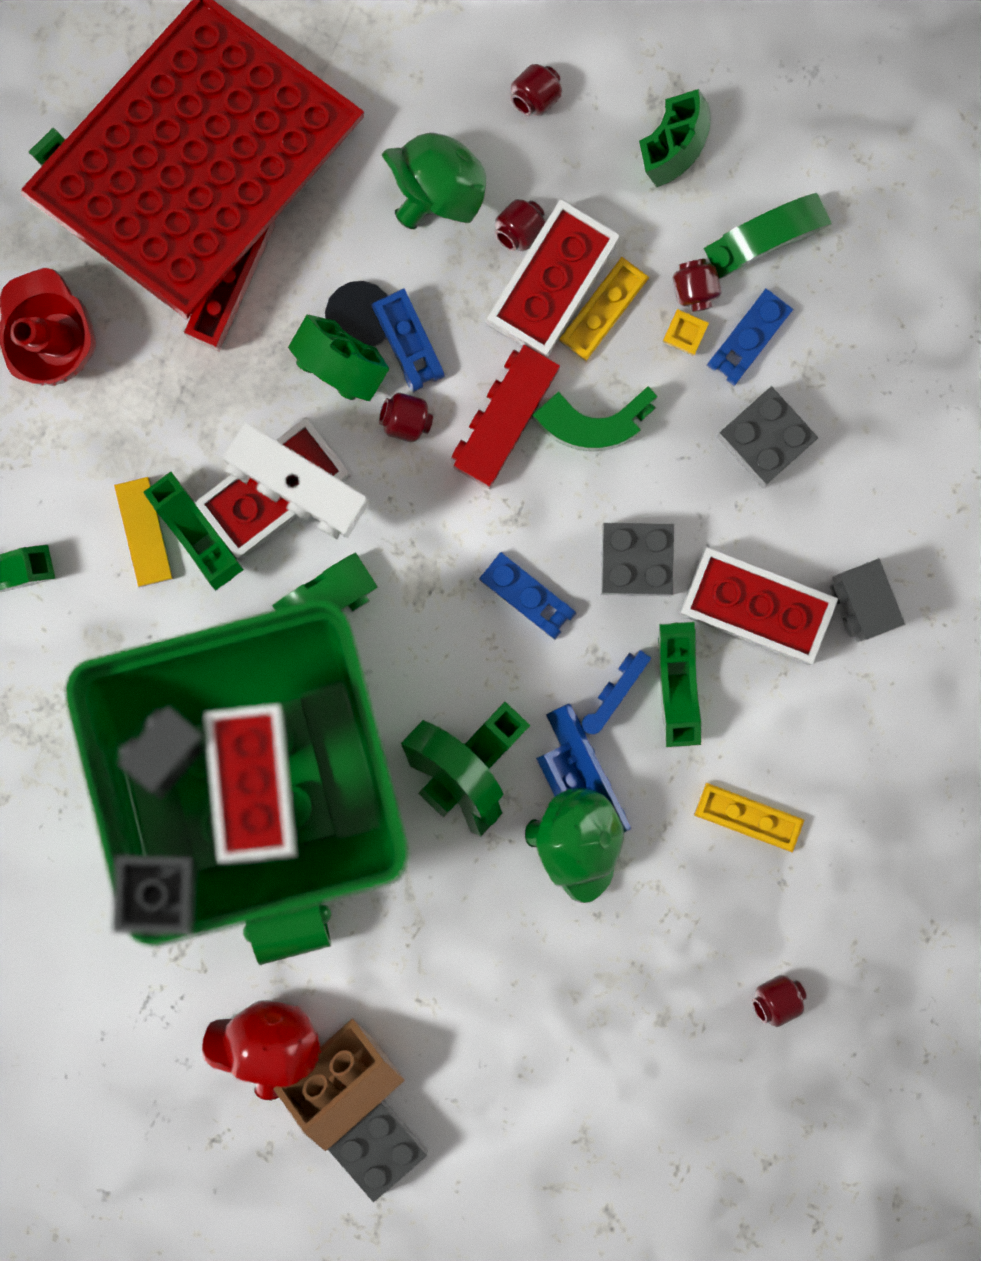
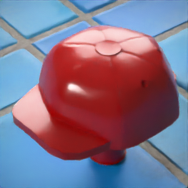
[0,268,96,386]
[201,1000,322,1100]

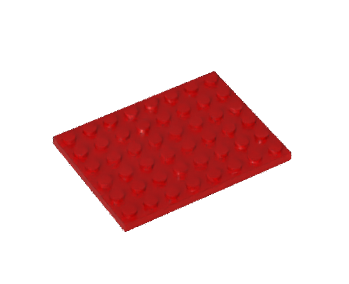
[21,0,364,320]

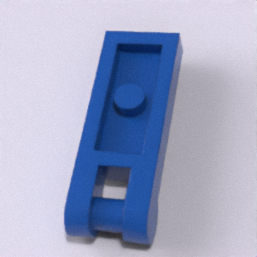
[371,288,445,392]
[707,288,793,386]
[479,552,577,640]
[581,650,651,734]

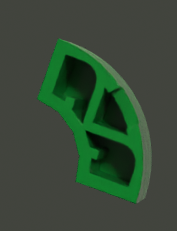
[639,89,710,187]
[288,314,389,402]
[272,552,378,612]

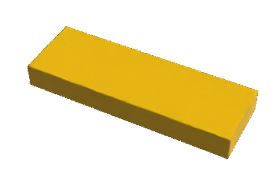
[559,257,649,361]
[114,477,173,587]
[694,783,805,853]

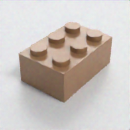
[274,1018,405,1151]

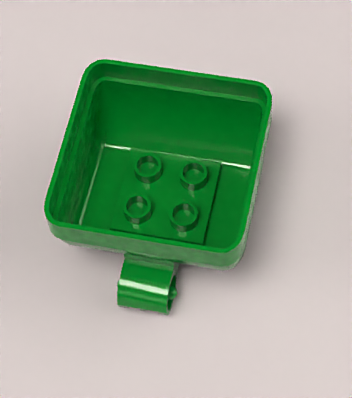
[65,600,410,965]

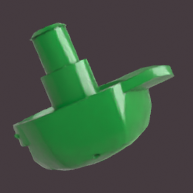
[382,133,486,229]
[525,788,624,903]

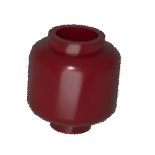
[510,64,562,116]
[495,199,546,251]
[672,259,722,312]
[379,393,433,442]
[752,975,807,1027]

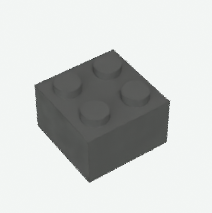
[716,386,819,488]
[601,523,674,596]
[830,558,905,642]
[118,706,207,799]
[112,856,196,936]
[328,1100,428,1203]

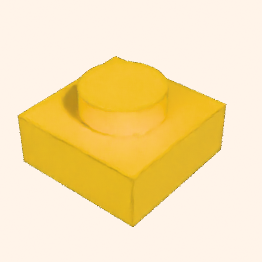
[662,309,709,356]

